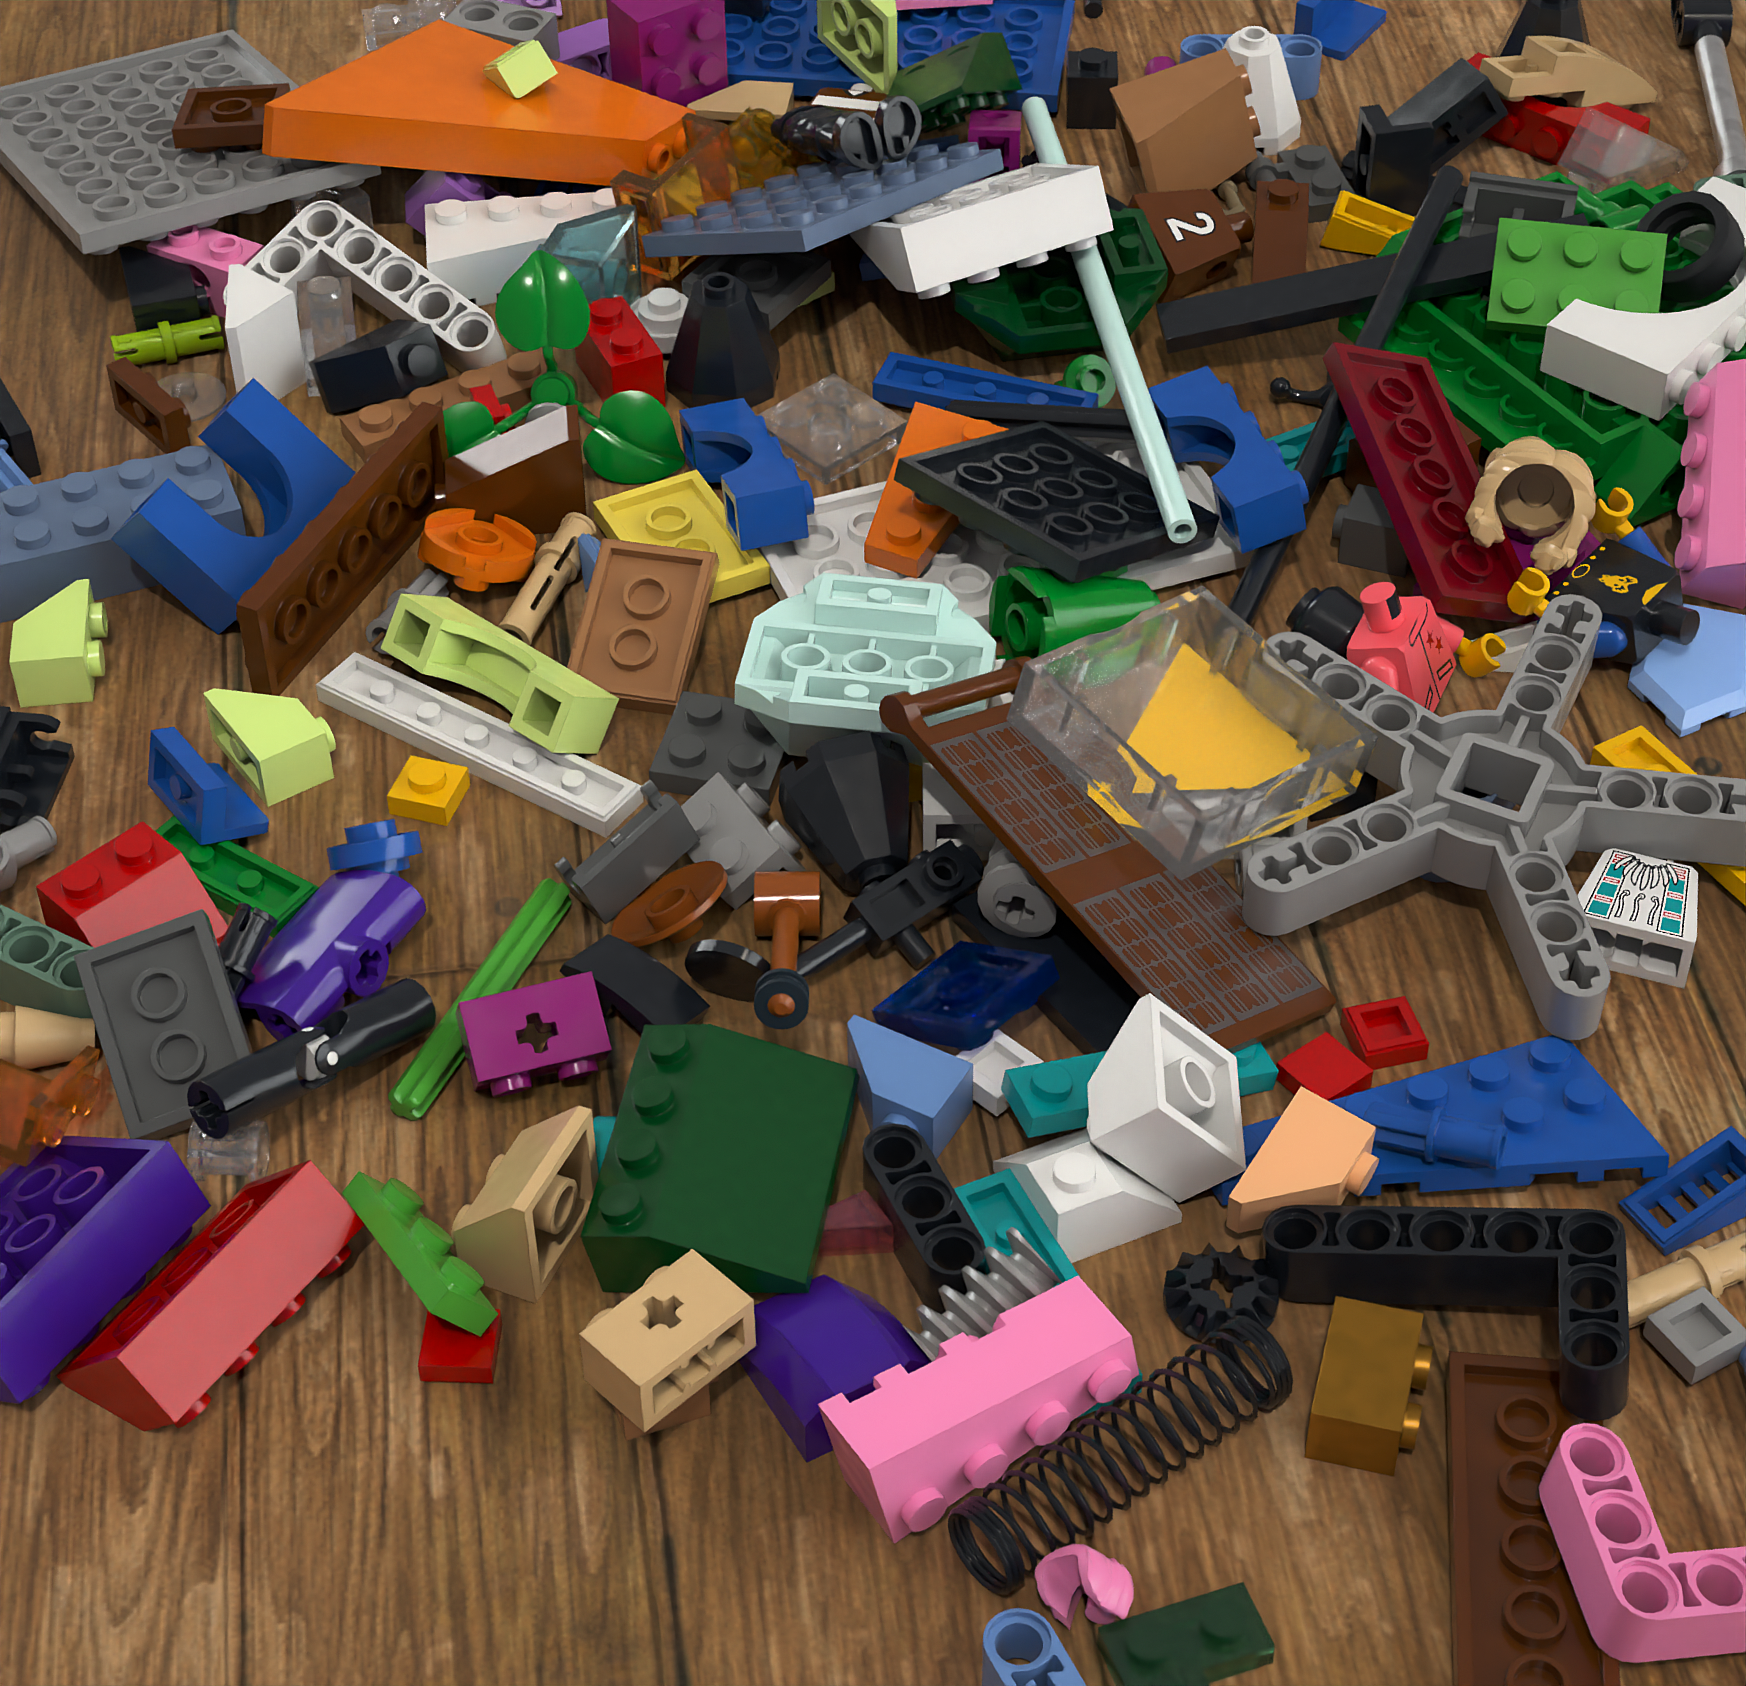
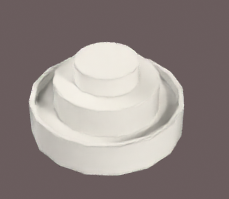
[630,288,688,354]

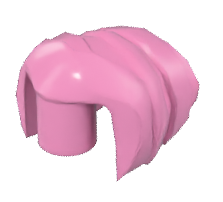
[1035,1544,1134,1631]

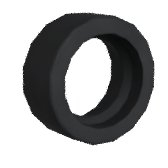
[1635,191,1745,303]

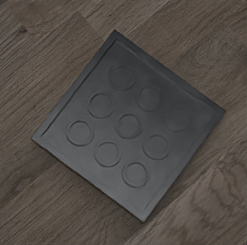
[894,421,1220,583]

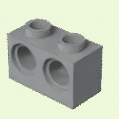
[443,0,560,61]

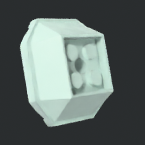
[734,572,997,766]

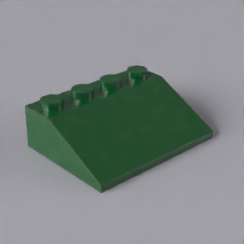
[580,1024,860,1293]

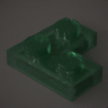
[1097,1582,1275,1686]

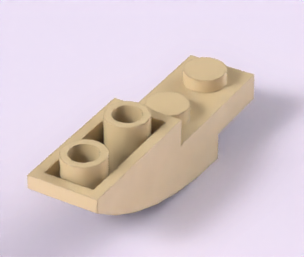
[1479,36,1657,109]

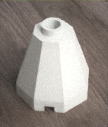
[1223,26,1301,156]

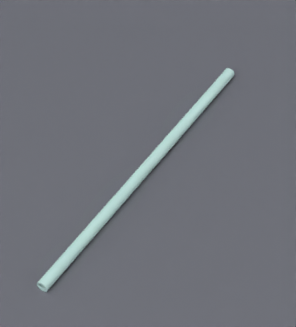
[1022,97,1197,543]

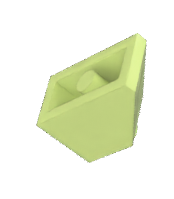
[203,688,336,807]

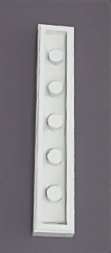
[316,652,644,838]

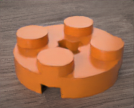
[417,508,537,592]

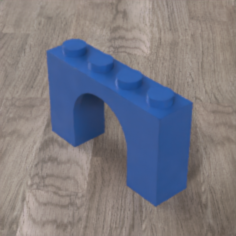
[111,378,356,635]

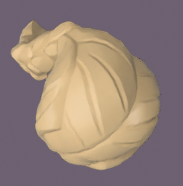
[1465,436,1597,576]

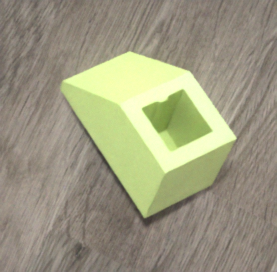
[9,579,108,707]

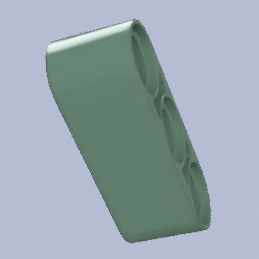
[0,904,98,1035]

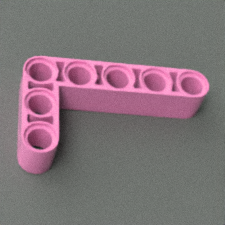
[1539,1423,1746,1663]

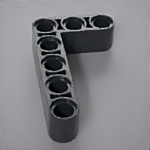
[1262,1205,1630,1421]

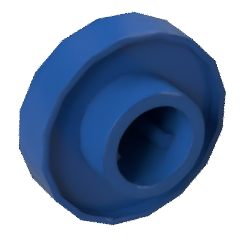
[326,819,423,877]

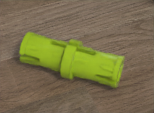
[110,315,224,365]

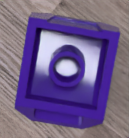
[738,1274,932,1463]

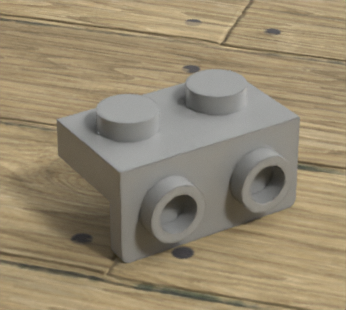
[681,772,807,910]

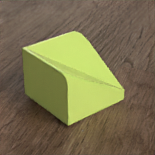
[482,39,558,98]

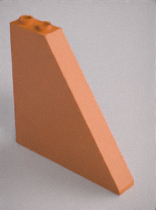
[262,19,697,189]

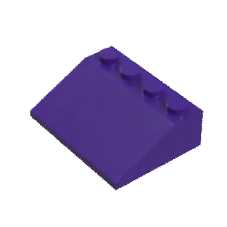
[0,1134,211,1404]

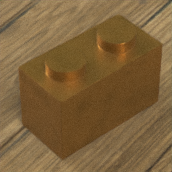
[1304,1296,1433,1477]

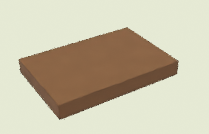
[567,538,719,715]

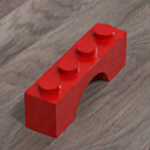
[1467,52,1651,187]

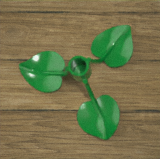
[443,250,685,484]

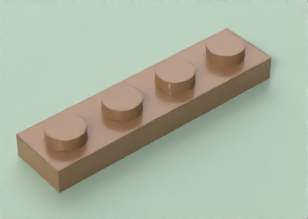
[340,350,547,463]

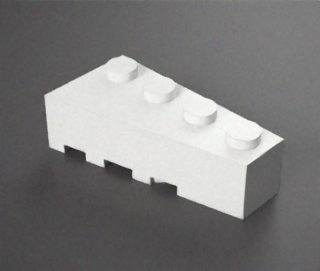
[425,188,640,306]

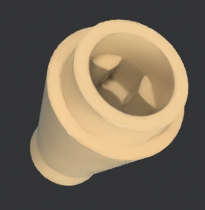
[0,1005,95,1072]

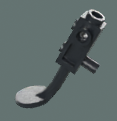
[684,839,984,1002]

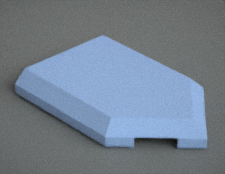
[1627,603,1746,737]

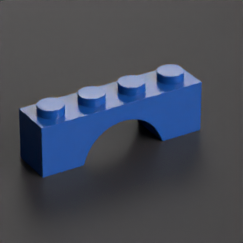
[1148,366,1309,554]
[679,398,815,551]

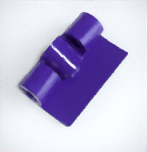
[236,870,426,1041]

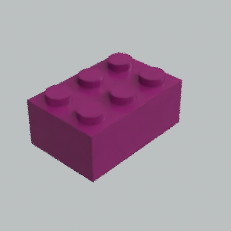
[606,0,728,107]

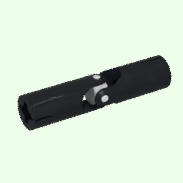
[187,978,436,1139]

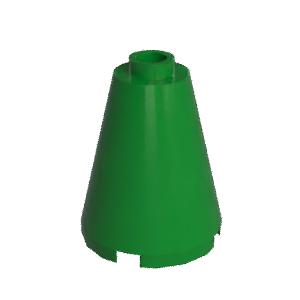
[989,566,1161,682]

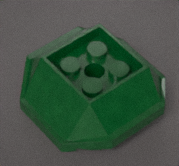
[949,208,1168,362]

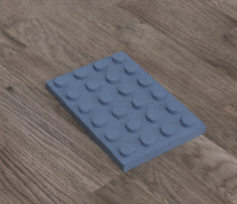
[641,142,1004,257]

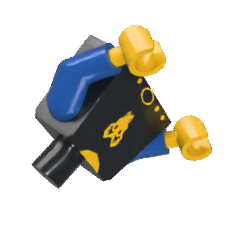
[1507,487,1700,664]

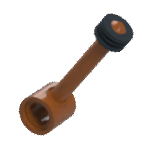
[754,871,821,1030]

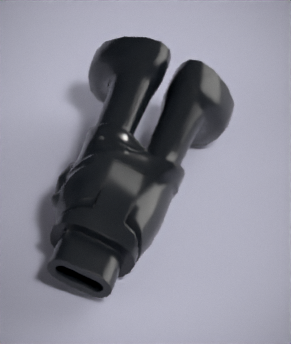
[771,95,922,170]

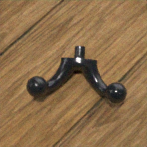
[1270,371,1334,406]

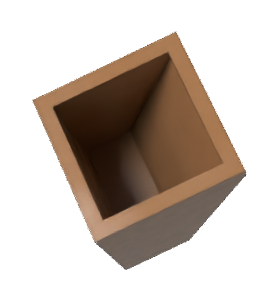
[1110,48,1261,193]

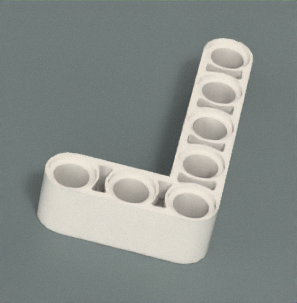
[223,200,507,373]

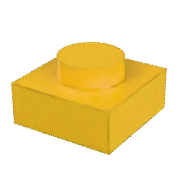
[387,755,470,826]

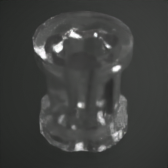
[187,1120,270,1182]

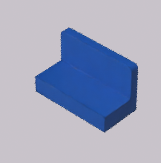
[1294,0,1387,61]
[148,727,269,845]

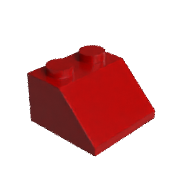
[36,821,228,948]

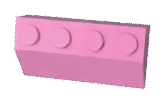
[1674,359,1746,609]

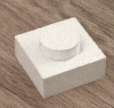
[956,1027,1044,1116]

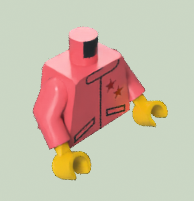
[1347,582,1506,713]

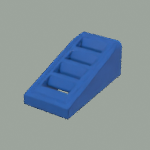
[1619,1126,1746,1256]

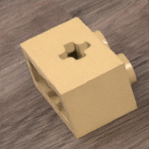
[579,1249,756,1433]

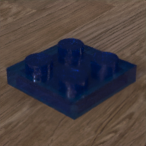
[871,940,1060,1051]

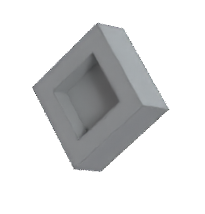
[1643,1286,1746,1385]

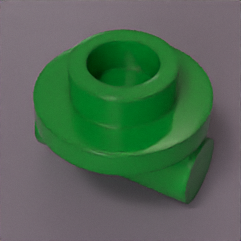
[1054,354,1116,408]

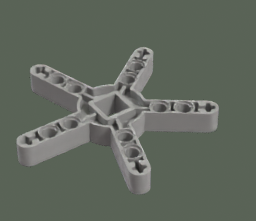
[1242,594,1746,1040]

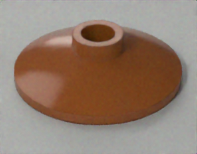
[611,861,728,947]

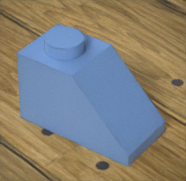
[847,1015,973,1159]

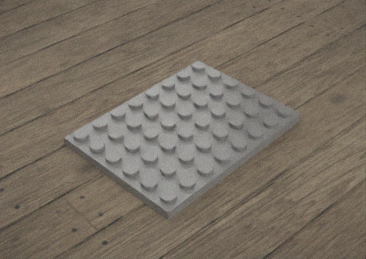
[0,29,381,255]

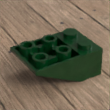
[887,32,1022,135]

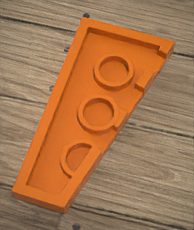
[864,402,1009,579]

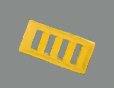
[1320,190,1415,255]

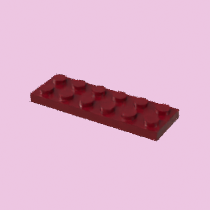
[1322,342,1536,624]

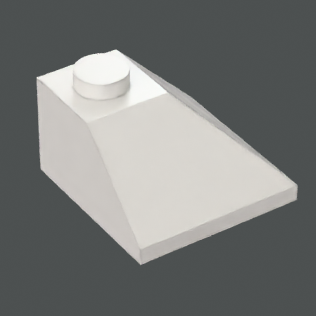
[993,1127,1182,1263]

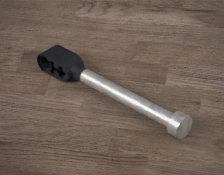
[1671,0,1746,176]

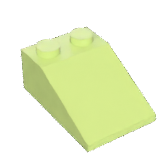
[817,0,897,95]

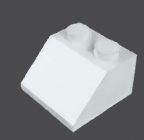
[1087,993,1246,1203]

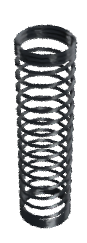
[948,1316,1293,1595]

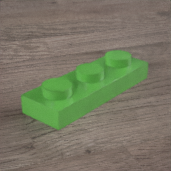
[342,1171,498,1337]

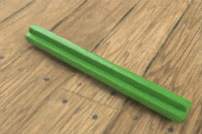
[388,878,571,1121]

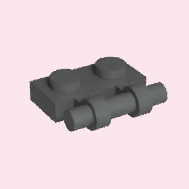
[1245,145,1355,223]

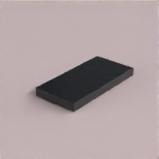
[952,891,1141,1055]

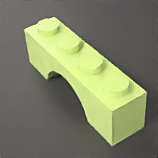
[381,593,619,754]

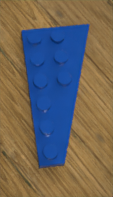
[1211,1035,1669,1205]

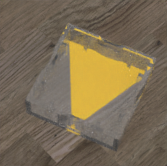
[1006,585,1379,881]

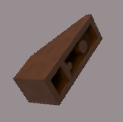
[1251,179,1309,284]

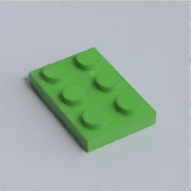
[1485,218,1668,335]

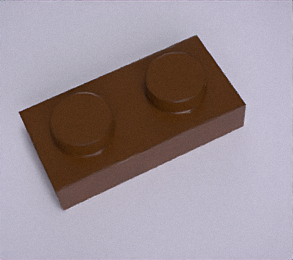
[106,357,191,454]

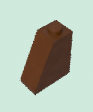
[435,405,587,534]

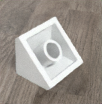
[225,264,308,400]

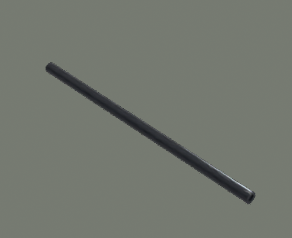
[1209,166,1463,659]

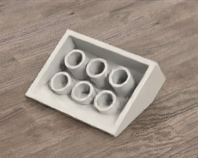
[849,163,1114,299]

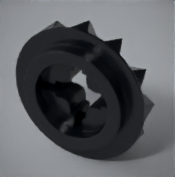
[1163,1243,1279,1344]

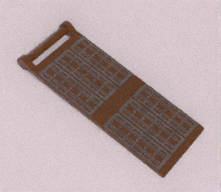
[879,656,1336,1054]

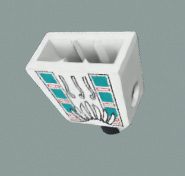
[1577,848,1698,989]

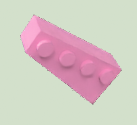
[818,1276,1139,1544]

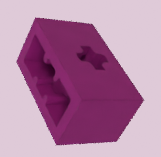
[455,971,612,1098]

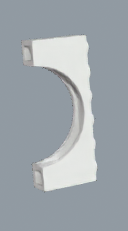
[1540,176,1746,421]

